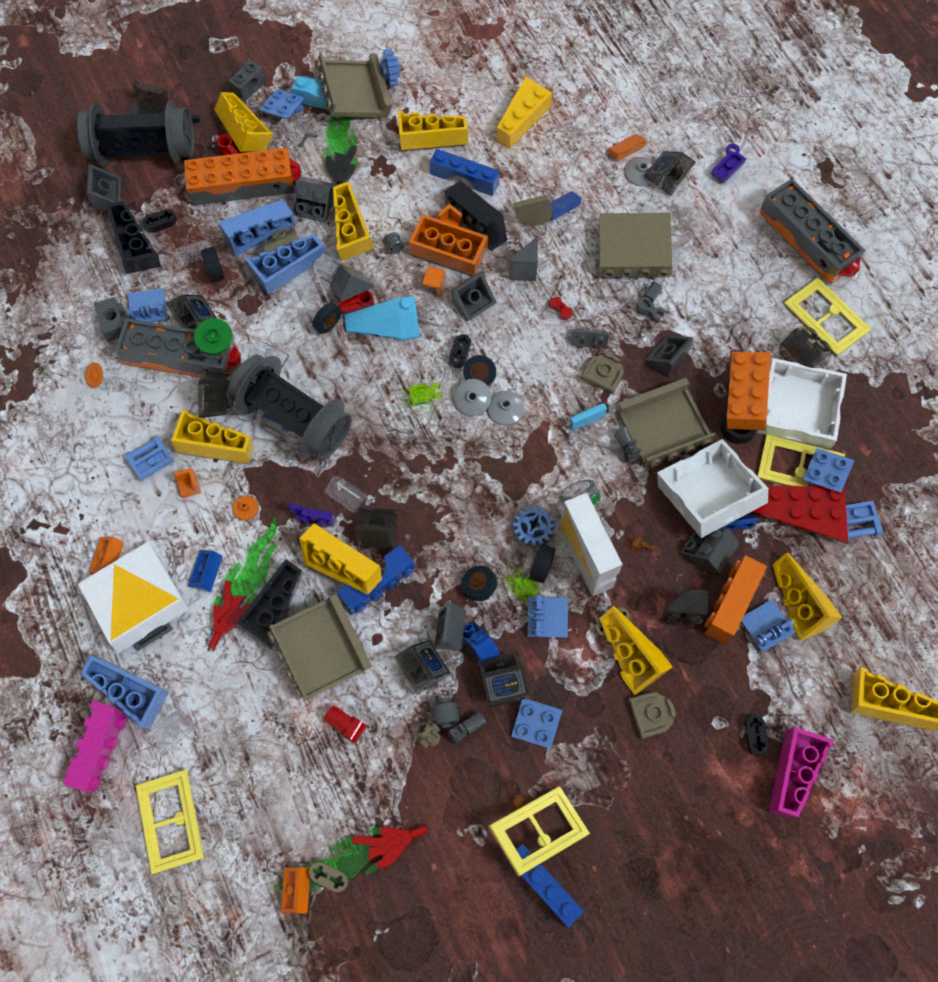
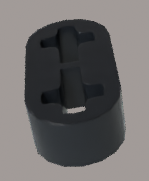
[143,209,177,233]
[449,334,471,368]
[745,715,768,756]

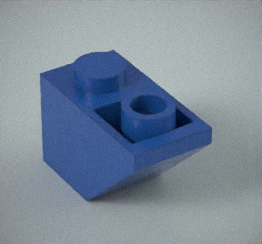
[463,621,500,666]

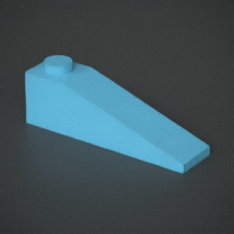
[291,76,329,110]
[344,296,420,340]

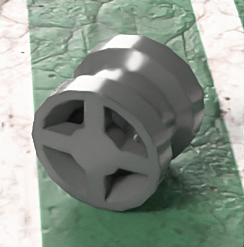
[383,232,404,254]

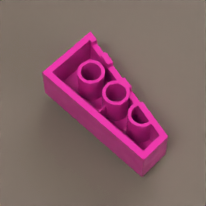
[63,700,127,794]
[769,727,835,819]

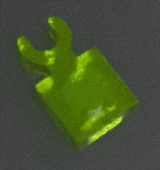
[408,383,442,406]
[506,568,541,605]

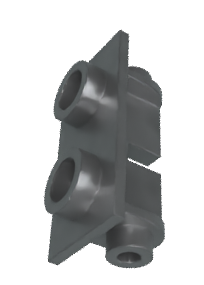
[571,328,609,349]

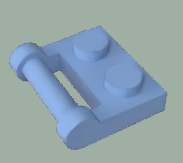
[124,435,174,481]
[846,501,883,541]

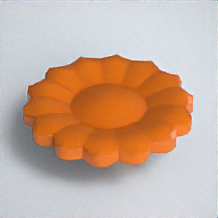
[85,362,103,388]
[232,495,259,521]

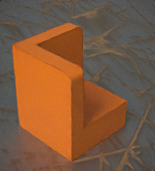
[437,204,462,227]
[423,266,446,296]
[174,468,201,498]

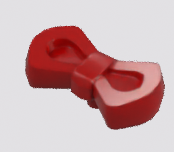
[549,297,573,320]

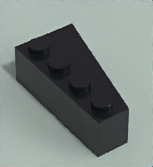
[444,180,508,251]
[106,201,161,274]
[236,559,303,650]

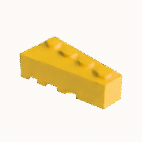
[497,76,552,149]
[214,92,273,152]
[397,110,468,150]
[333,181,374,261]
[171,409,254,464]
[299,524,382,595]
[851,667,938,731]

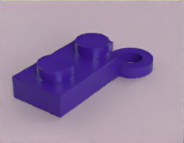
[711,143,747,184]
[287,503,335,527]

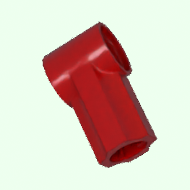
[217,134,243,156]
[338,290,375,314]
[323,705,367,744]

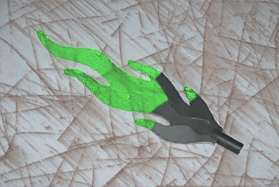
[325,117,357,185]

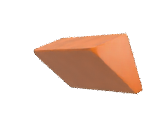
[608,134,646,162]
[89,537,123,575]
[281,867,310,914]

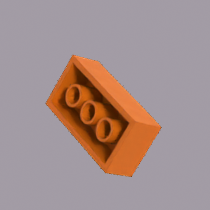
[409,214,488,276]
[727,352,771,430]
[704,555,767,645]

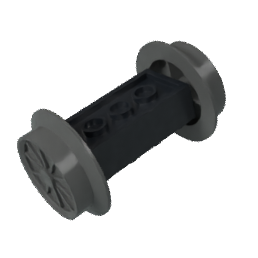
[77,100,195,167]
[229,354,352,460]

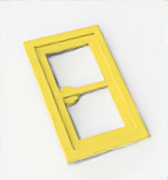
[784,278,871,356]
[757,434,845,486]
[136,770,204,875]
[489,786,590,877]

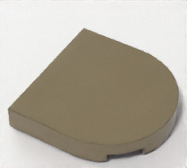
[513,195,553,226]
[263,227,298,253]
[580,353,624,394]
[628,692,676,740]

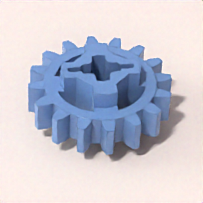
[380,48,400,87]
[513,505,555,548]

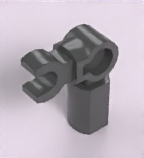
[636,282,666,323]
[615,427,641,463]
[448,711,487,745]

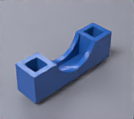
[429,148,500,196]
[337,545,415,615]
[506,844,584,928]

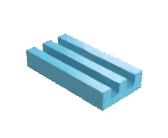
[570,403,607,431]

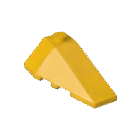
[773,553,842,641]
[599,606,673,695]

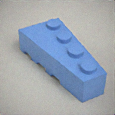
[218,199,296,257]
[245,234,327,294]
[81,655,169,729]

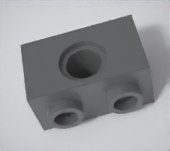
[228,60,266,103]
[94,297,126,342]

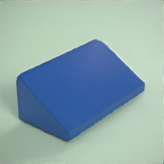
[551,191,582,221]
[723,514,758,530]
[188,550,223,592]

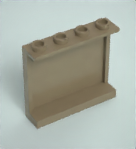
[315,52,392,117]
[599,213,672,278]
[616,378,716,468]
[267,594,372,701]

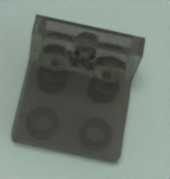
[123,81,168,114]

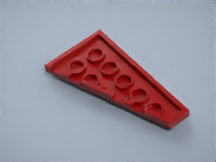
[752,486,848,544]

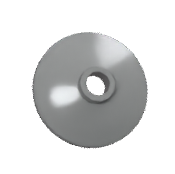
[625,157,659,186]
[454,379,492,416]
[487,391,524,425]

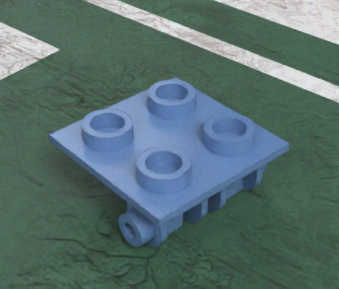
[259,89,305,119]
[127,288,167,322]
[803,448,855,493]
[528,595,568,638]
[741,599,796,652]
[511,698,562,749]

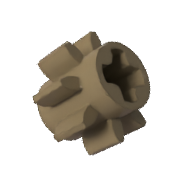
[415,721,441,748]

